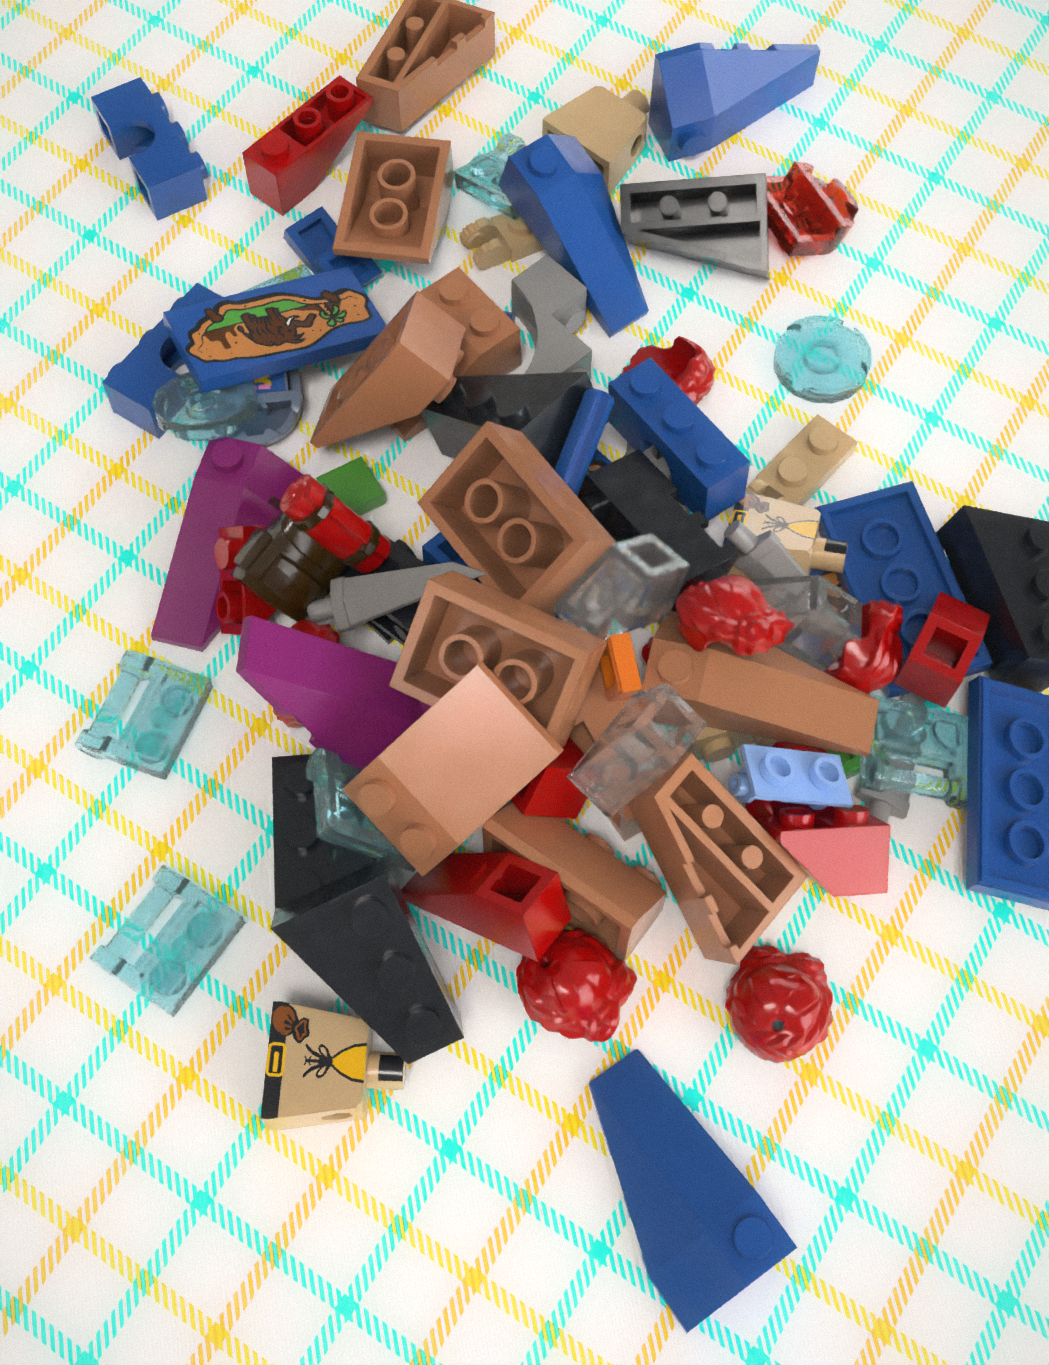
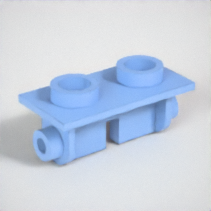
[728,744,854,810]

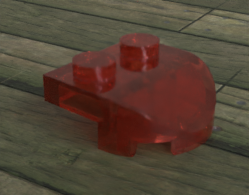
[766,161,859,257]

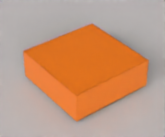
[599,632,642,702]

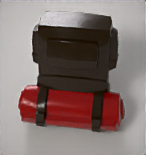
[230,474,391,622]

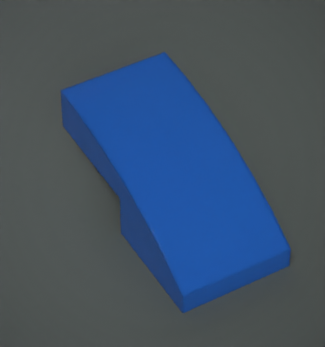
[283,206,382,288]

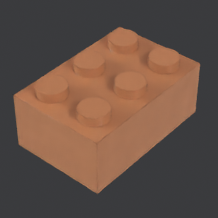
[417,421,620,617]
[389,570,608,747]

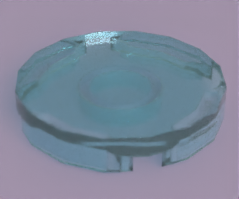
[773,315,872,404]
[152,372,258,441]

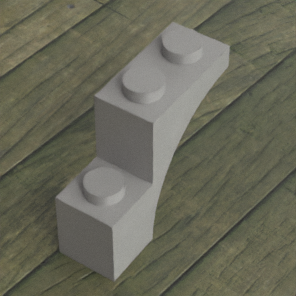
[511,254,592,379]

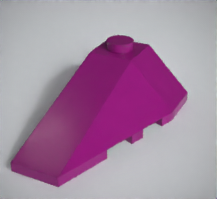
[151,434,303,652]
[236,616,432,781]

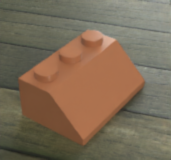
[482,803,667,962]

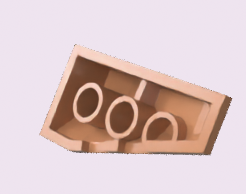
[641,610,879,757]

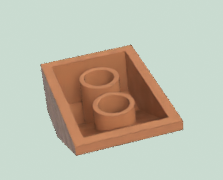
[332,131,454,265]
[389,267,521,442]
[310,290,466,448]
[342,661,564,877]

